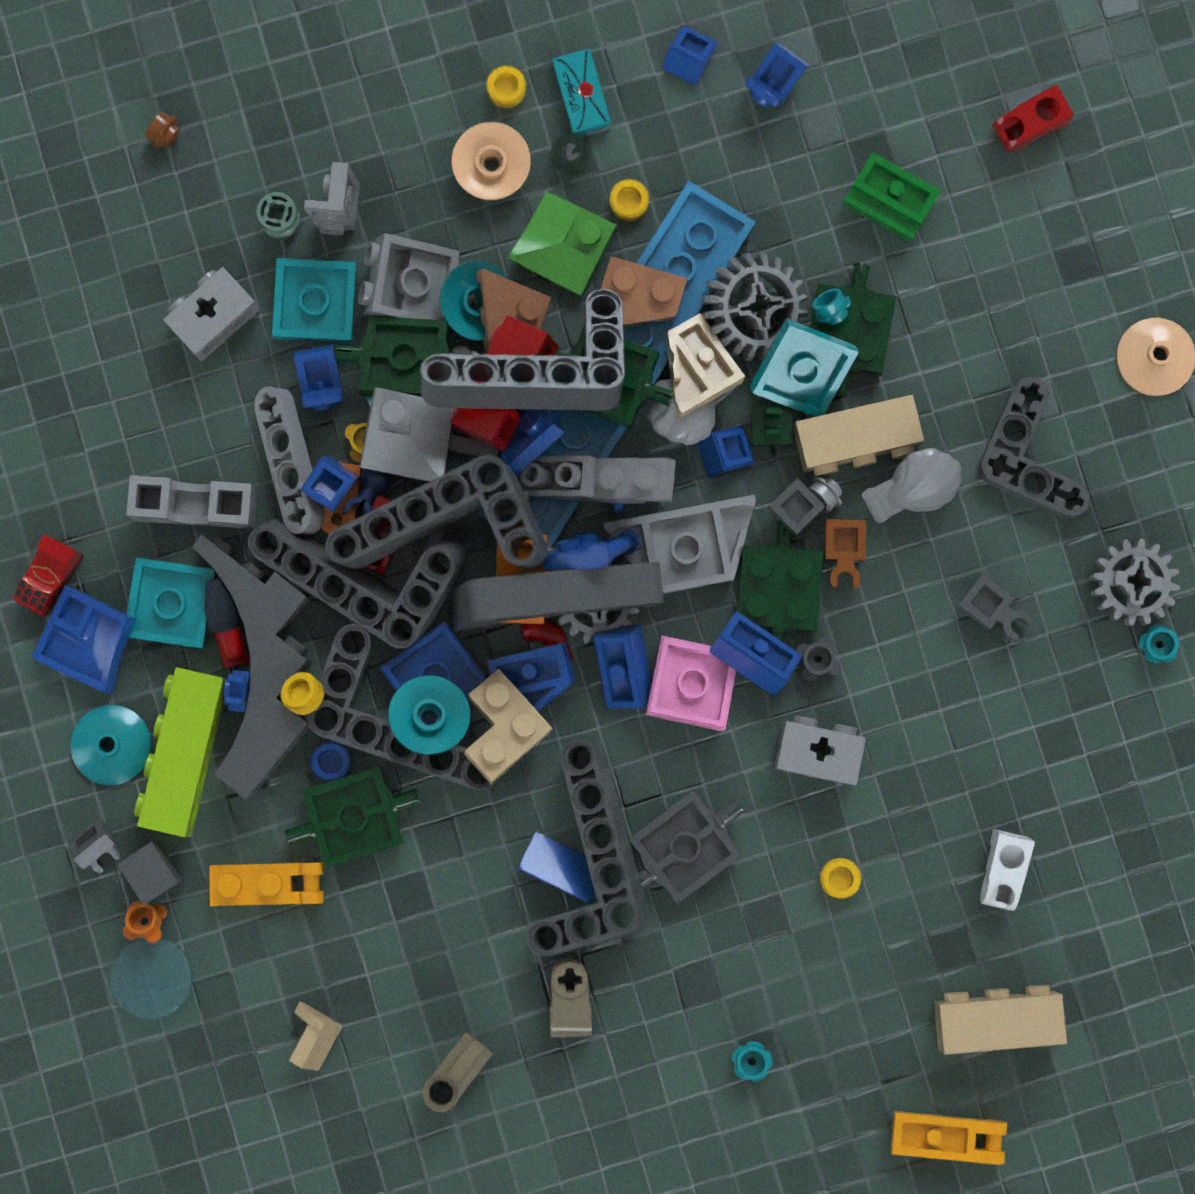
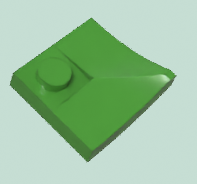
[508,191,618,298]

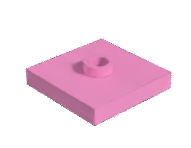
[645,635,736,732]

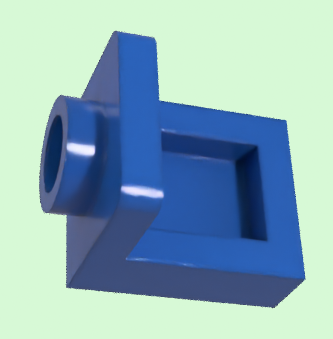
[744,42,809,108]
[294,345,343,411]

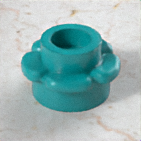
[812,288,851,325]
[1139,625,1179,664]
[732,1041,772,1082]

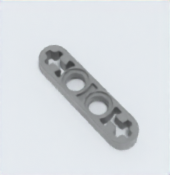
[254,386,324,535]

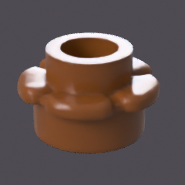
[145,111,181,149]

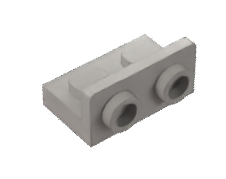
[304,162,360,235]

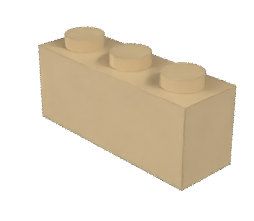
[792,394,924,477]
[934,985,1067,1055]

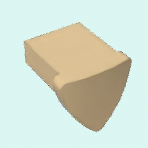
[289,1001,343,1071]

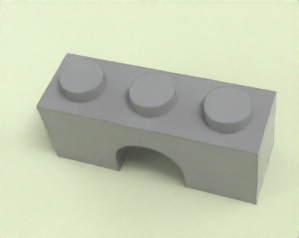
[126,475,258,530]

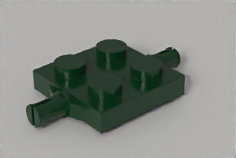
[810,263,897,398]
[335,316,473,397]
[555,328,675,429]
[738,521,823,643]
[284,766,421,868]

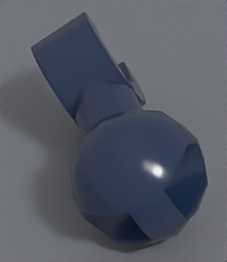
[341,469,392,515]

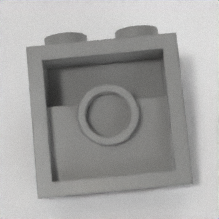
[358,233,460,320]

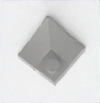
[359,387,454,482]

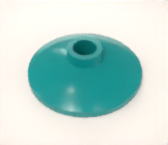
[439,260,509,341]
[388,675,470,755]
[71,705,152,785]

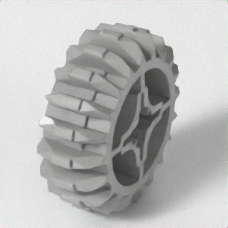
[701,253,809,361]

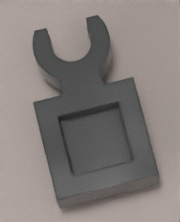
[957,573,1033,642]

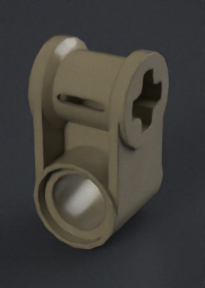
[550,957,592,1038]

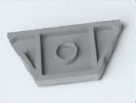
[603,495,756,594]

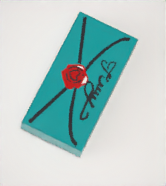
[552,48,611,137]

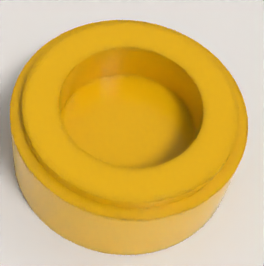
[487,66,526,108]
[609,179,649,221]
[281,672,324,715]
[819,858,861,899]

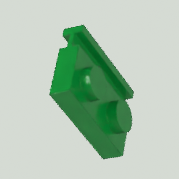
[843,152,941,243]

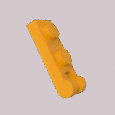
[209,862,324,906]
[890,1111,1008,1165]

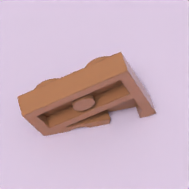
[599,256,687,328]
[476,269,551,355]

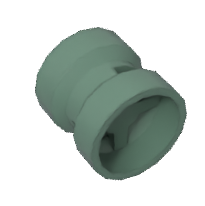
[257,192,301,240]

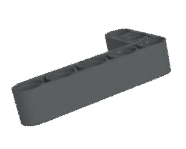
[421,288,624,410]
[325,455,548,571]
[248,518,467,649]
[449,562,664,632]
[307,624,497,790]
[527,739,649,957]

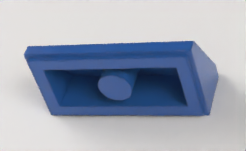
[709,611,802,695]
[593,624,651,709]
[517,832,596,904]

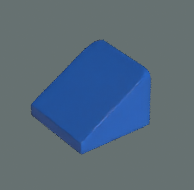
[663,25,718,84]
[697,426,755,477]
[300,455,360,513]

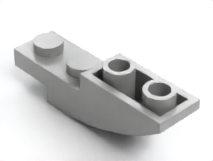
[518,455,676,504]

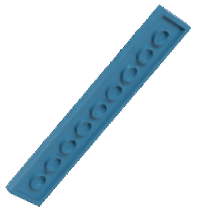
[478,181,756,548]

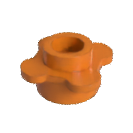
[123,901,167,943]

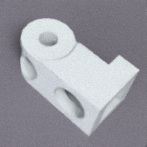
[980,829,1035,911]

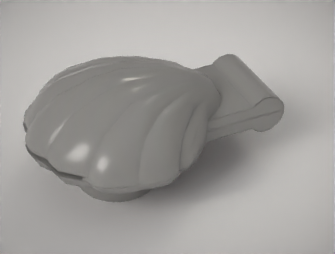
[645,378,737,445]
[862,448,962,523]

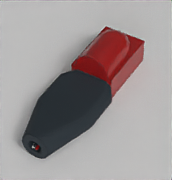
[204,578,249,669]

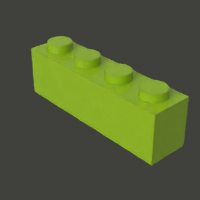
[134,667,226,837]

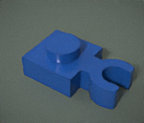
[223,670,250,713]

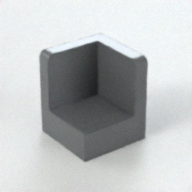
[117,841,184,904]

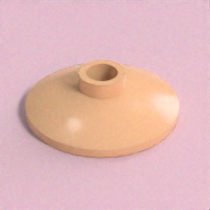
[452,122,531,201]
[1116,318,1195,396]

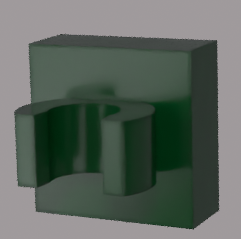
[751,405,792,447]

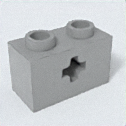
[163,267,260,362]
[774,715,866,786]

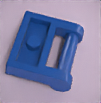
[543,529,643,570]

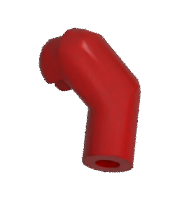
[521,619,574,662]

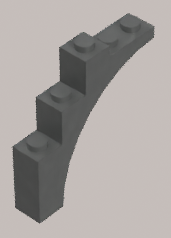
[192,534,311,800]

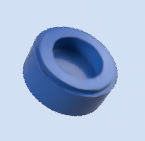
[310,741,352,781]

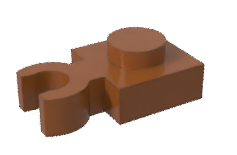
[824,519,866,589]

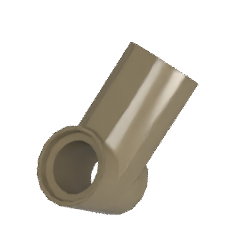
[422,1031,494,1112]

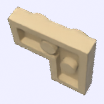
[464,669,553,784]

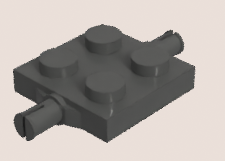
[629,790,746,904]

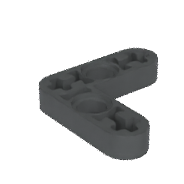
[978,376,1090,519]

